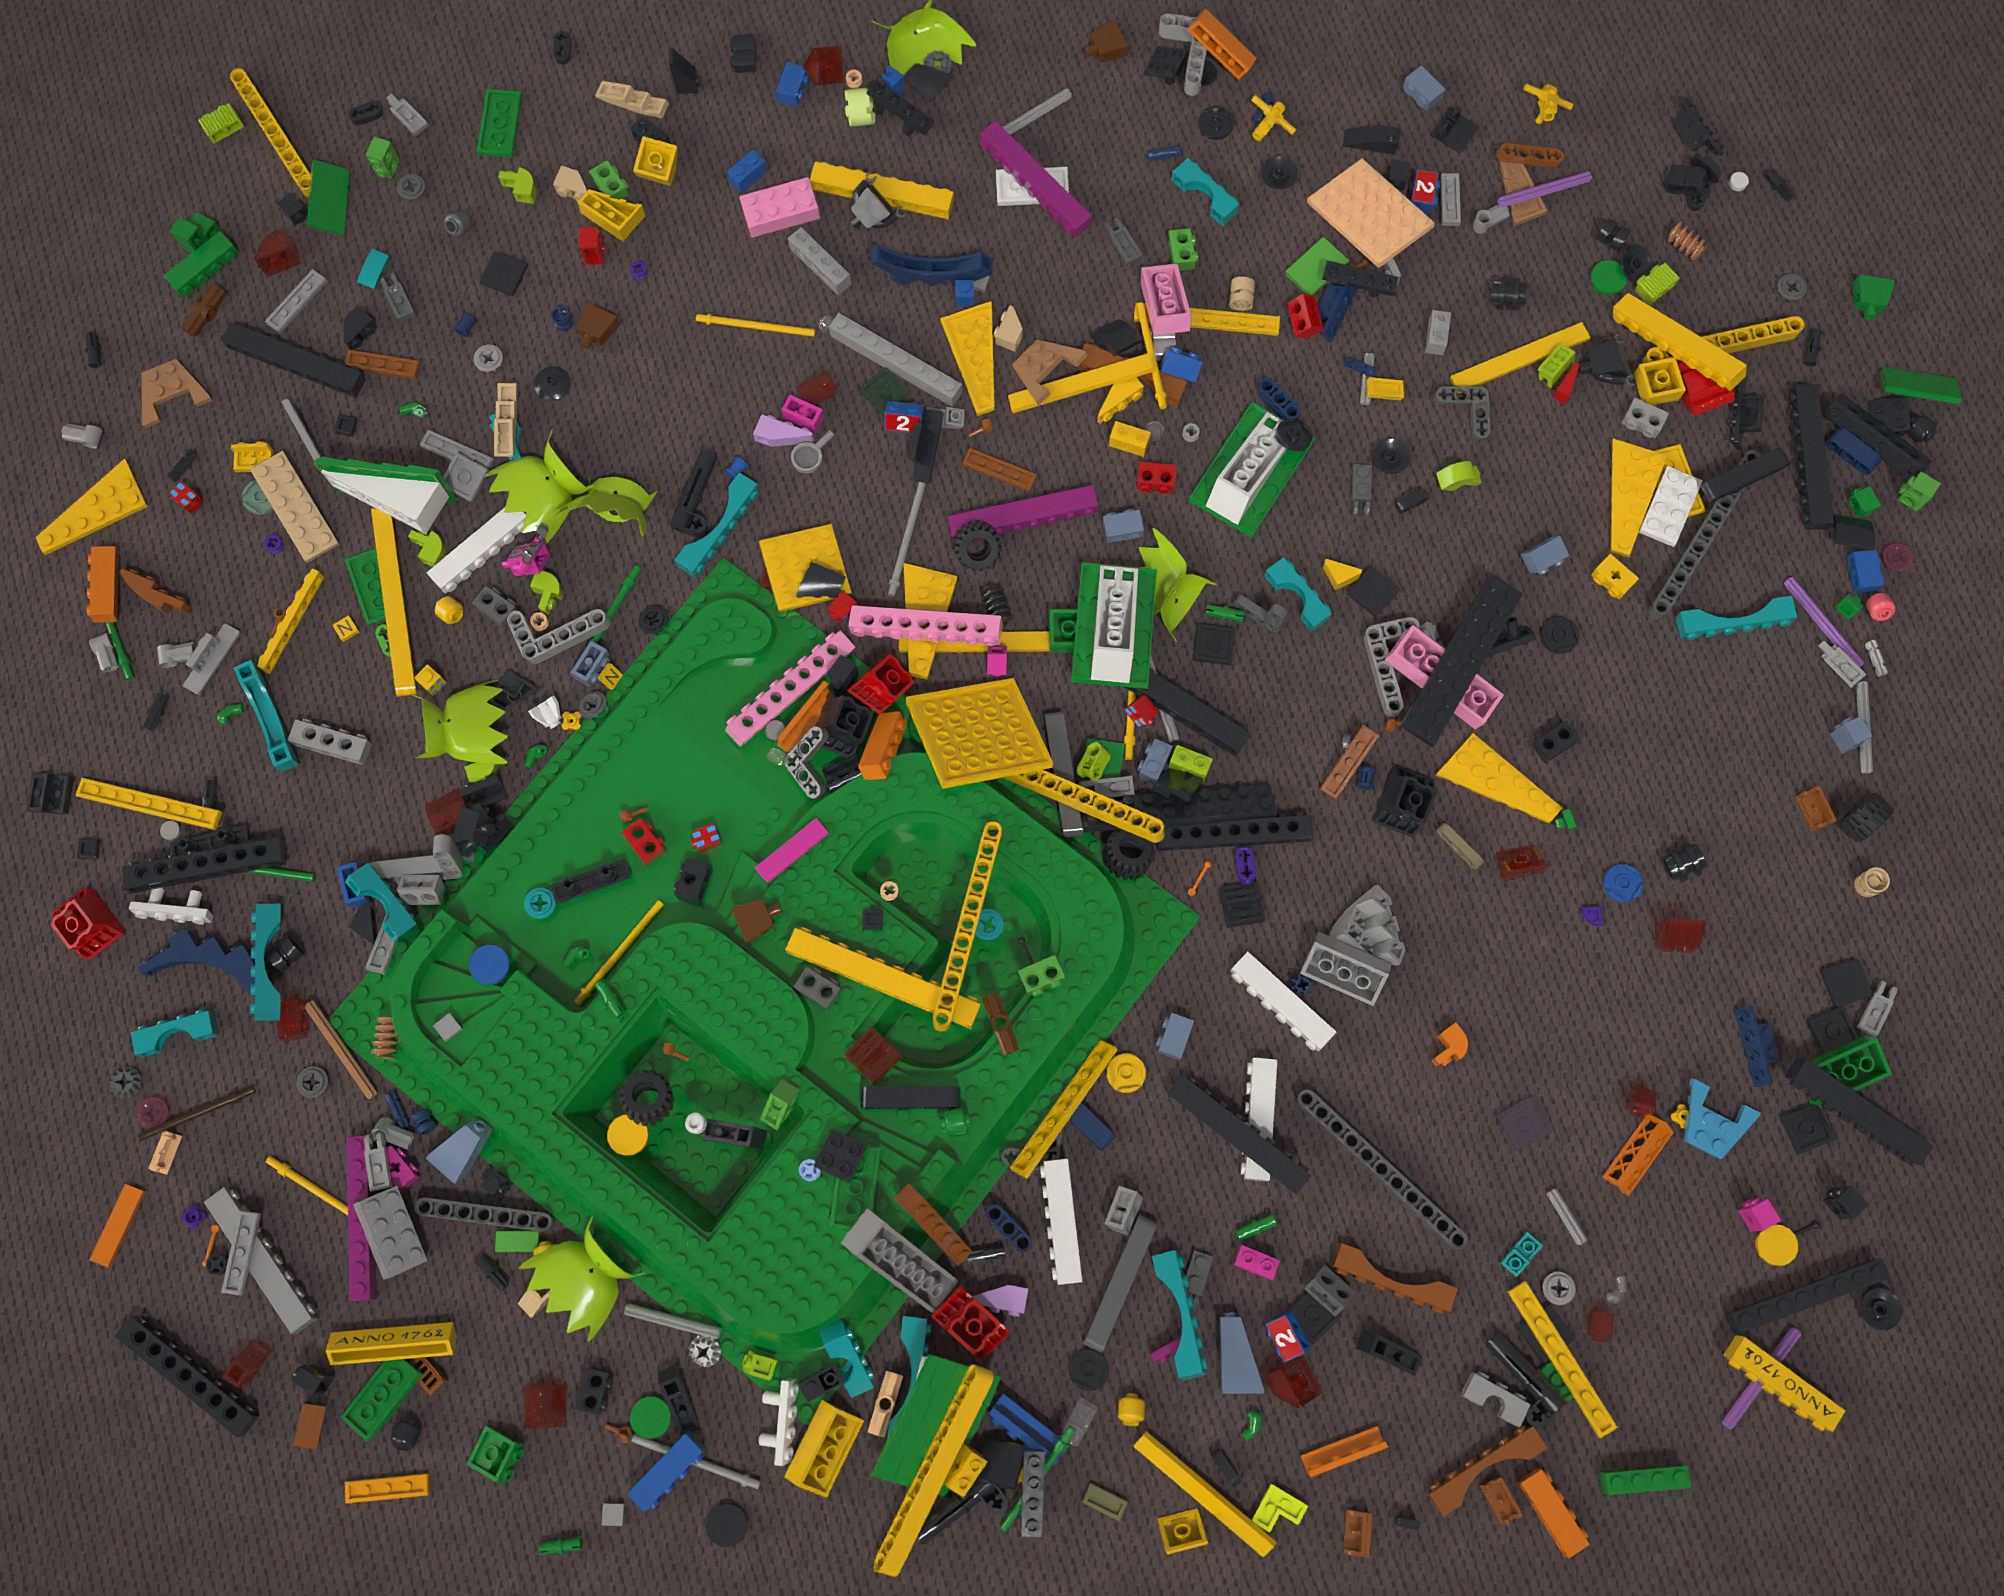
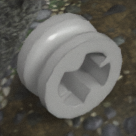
[1183,423,1200,442]

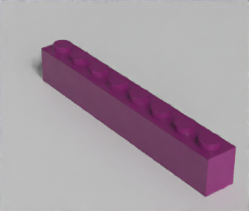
[979,120,1092,238]
[948,485,1098,543]
[347,1136,377,1302]

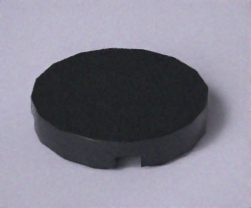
[1198,106,1234,140]
[1691,153,1723,184]
[1275,419,1313,452]
[1540,617,1579,654]
[1068,1349,1109,1391]
[706,1503,748,1547]

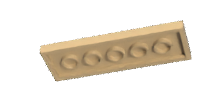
[250,451,339,563]

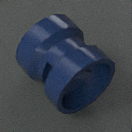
[551,307,573,331]
[410,1108,437,1136]

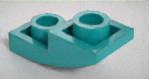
[357,249,390,289]
[1501,1231,1543,1277]

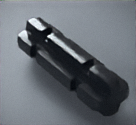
[167,449,197,482]

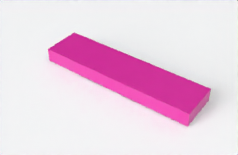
[755,818,829,884]

